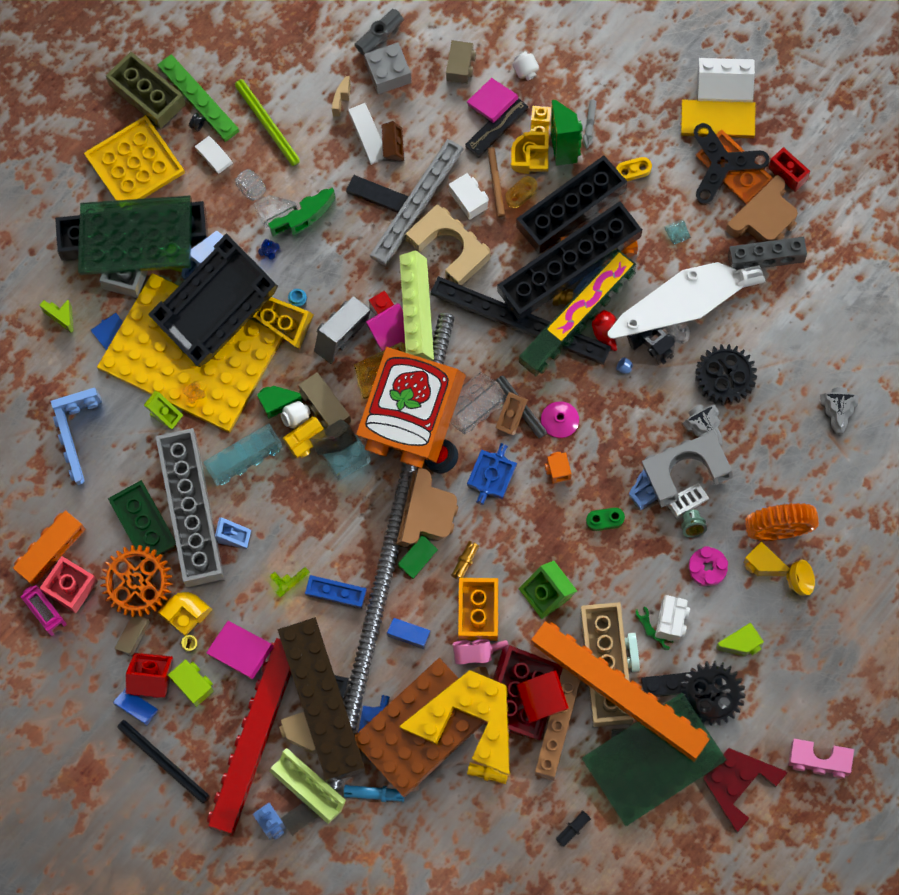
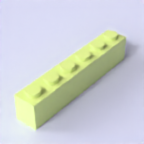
[400,250,434,361]

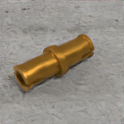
[451,541,479,580]

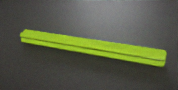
[235,79,300,166]

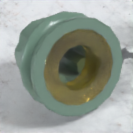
[681,509,707,538]

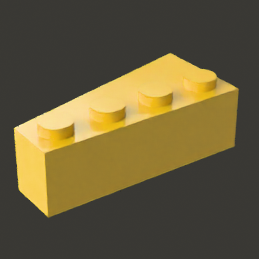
[253,297,314,349]

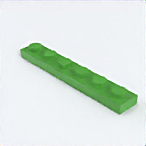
[157,54,240,142]

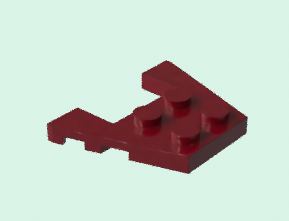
[703,748,788,833]

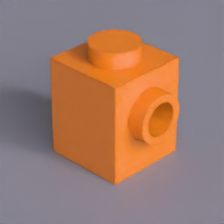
[544,452,572,484]

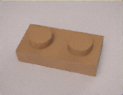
[495,392,528,435]

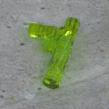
[270,567,310,598]

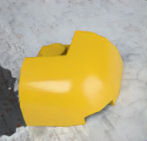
[511,131,549,174]
[157,592,213,636]

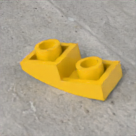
[530,106,551,132]

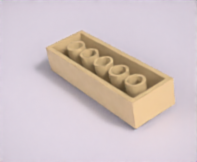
[580,602,634,727]

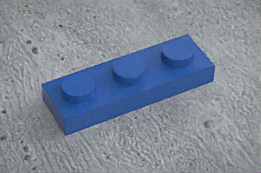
[305,575,367,609]

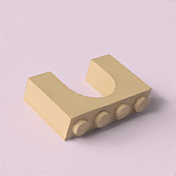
[406,204,490,286]

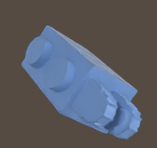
[253,803,287,840]

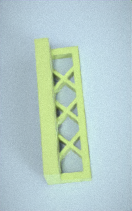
[269,748,346,824]

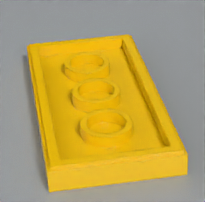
[681,100,755,138]

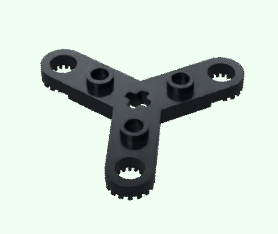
[694,123,770,205]

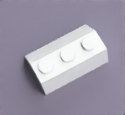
[697,58,755,102]

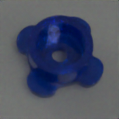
[258,239,280,260]

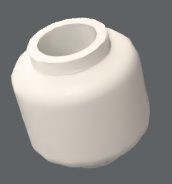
[512,52,539,80]
[281,401,310,429]

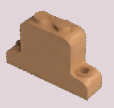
[725,175,798,242]
[396,467,458,547]

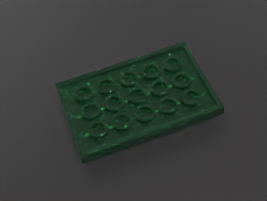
[78,196,192,275]
[581,693,727,827]

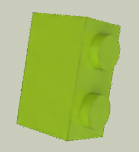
[168,659,214,707]

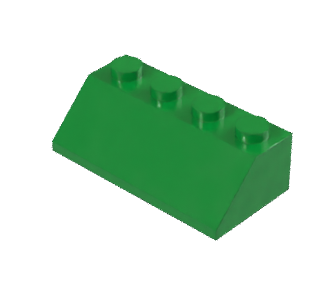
[550,100,583,166]

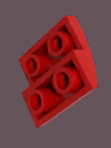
[517,671,569,723]

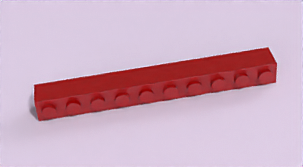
[207,638,291,836]

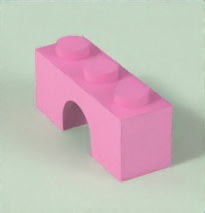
[788,739,854,778]

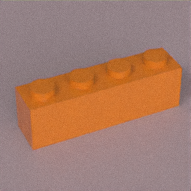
[13,510,86,586]

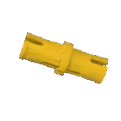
[467,762,508,784]

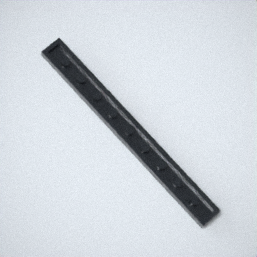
[430,276,611,365]

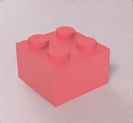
[40,556,98,613]

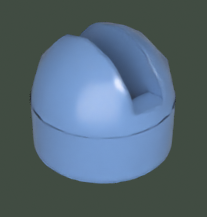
[616,357,633,374]

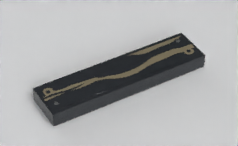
[465,98,528,158]

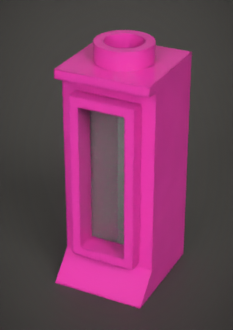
[20,585,67,636]

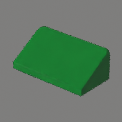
[398,535,438,579]

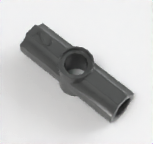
[355,8,404,55]

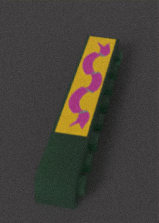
[519,250,636,377]

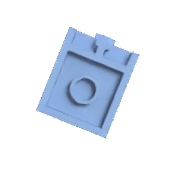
[51,387,102,485]

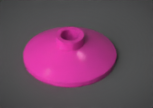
[541,401,579,438]

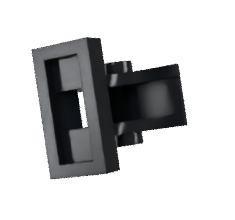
[627,327,675,365]

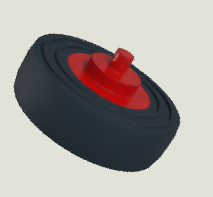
[424,439,458,474]

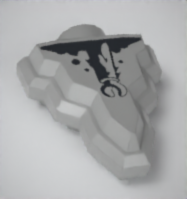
[820,387,859,434]
[682,405,723,446]

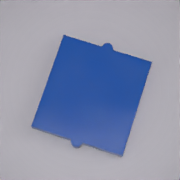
[91,313,123,350]

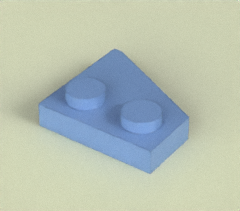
[629,469,657,511]

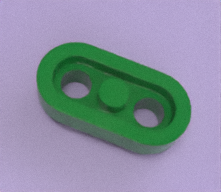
[586,508,625,531]

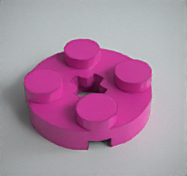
[689,546,728,587]

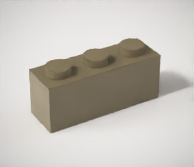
[299,372,351,434]

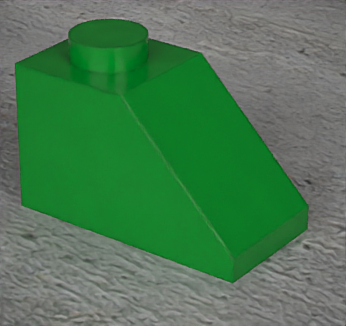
[257,386,302,419]

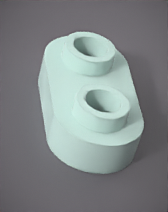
[625,633,640,672]

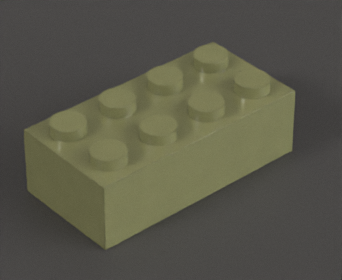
[106,52,186,129]

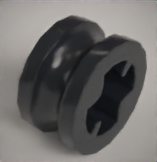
[189,113,206,132]

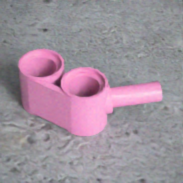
[453,639,509,664]

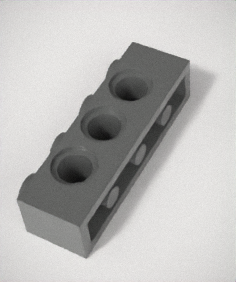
[728,237,807,270]

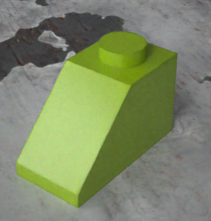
[716,622,764,657]

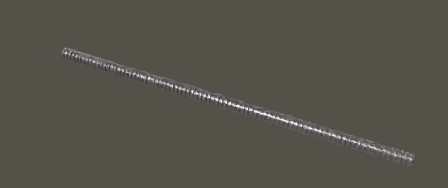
[325,313,455,791]

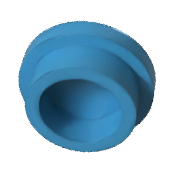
[288,289,307,307]

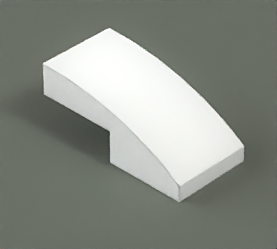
[195,136,233,174]

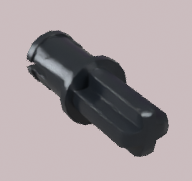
[556,810,591,847]

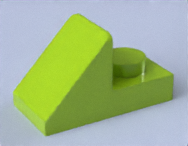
[39,300,74,333]
[143,391,183,430]

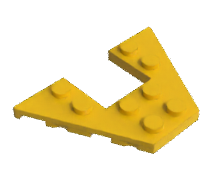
[400,670,510,776]

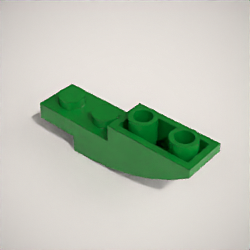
[268,187,336,237]

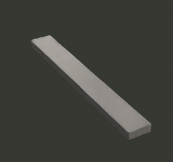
[370,139,463,266]

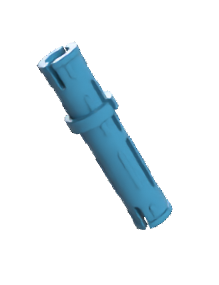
[344,784,405,802]

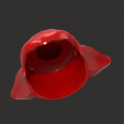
[592,310,617,351]

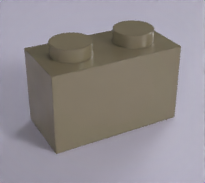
[446,40,476,84]

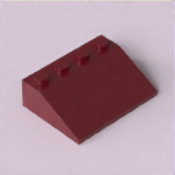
[484,645,563,741]

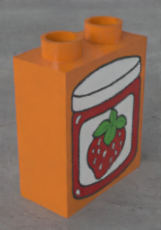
[356,347,466,468]

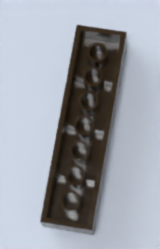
[277,617,365,784]

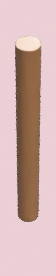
[487,147,505,217]

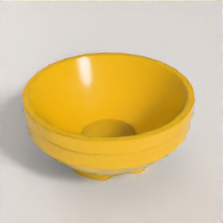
[786,560,815,595]

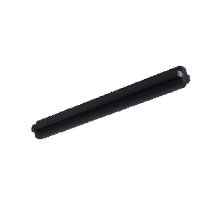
[117,720,210,804]

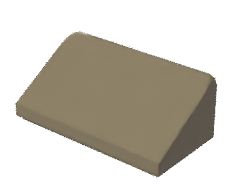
[115,615,150,657]

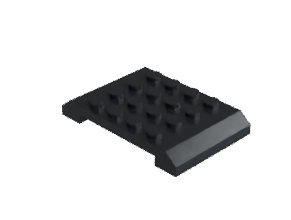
[148,233,278,367]

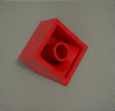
[126,653,173,698]

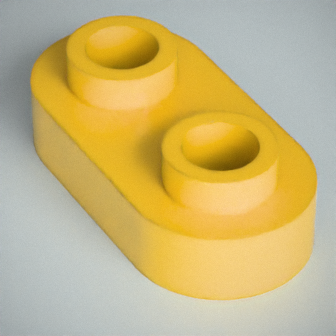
[616,157,652,181]

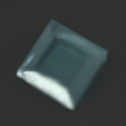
[664,220,691,245]

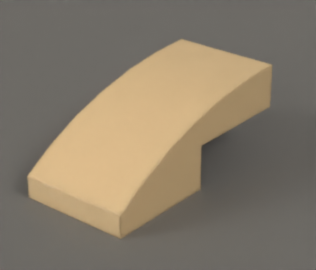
[332,76,351,117]

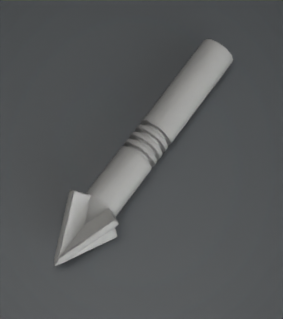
[582,100,597,149]

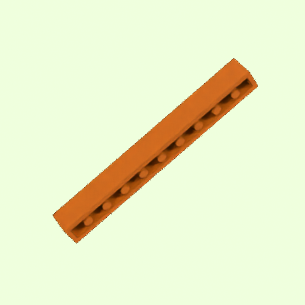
[531,621,710,762]

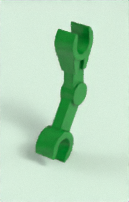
[635,606,674,650]

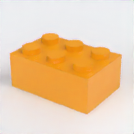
[458,578,498,641]

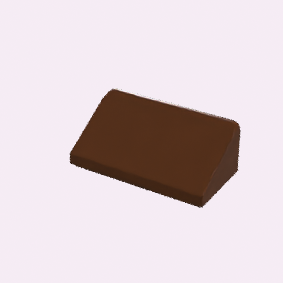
[381,121,404,161]

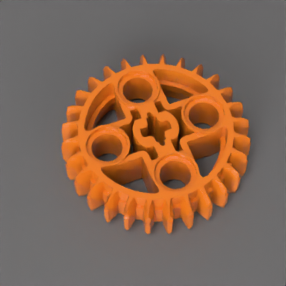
[745,503,819,541]
[100,545,173,617]

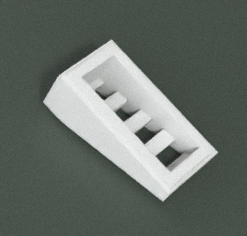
[667,483,709,519]

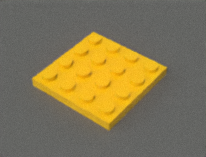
[84,115,185,210]

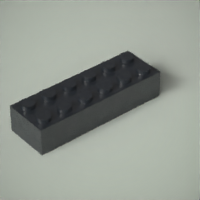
[516,155,627,254]

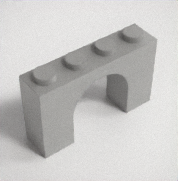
[642,431,733,508]

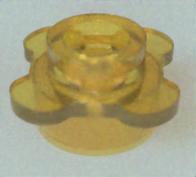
[183,382,205,404]

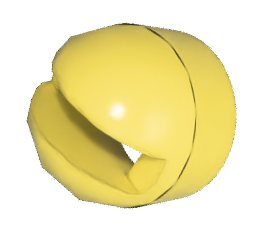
[181,635,197,651]

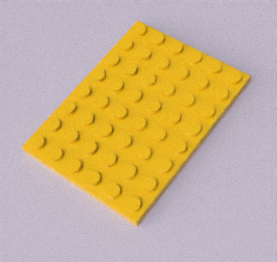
[97,273,283,433]

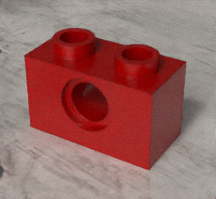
[768,147,810,192]

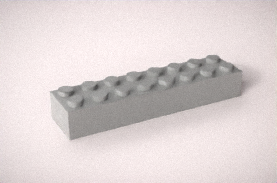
[156,428,225,588]

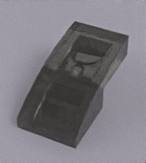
[280,803,320,836]

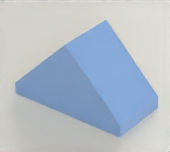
[215,517,251,548]

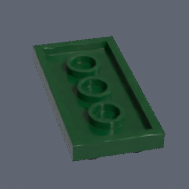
[108,480,177,560]

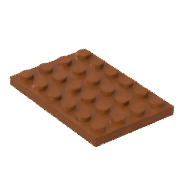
[355,658,485,797]

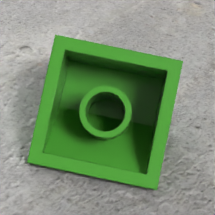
[519,561,577,619]

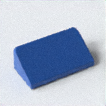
[387,618,431,649]
[113,688,158,726]

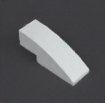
[348,103,386,164]

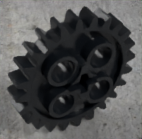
[695,344,757,405]
[680,661,746,726]

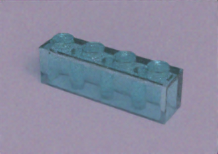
[203,424,283,486]

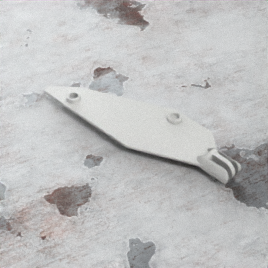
[608,262,765,339]

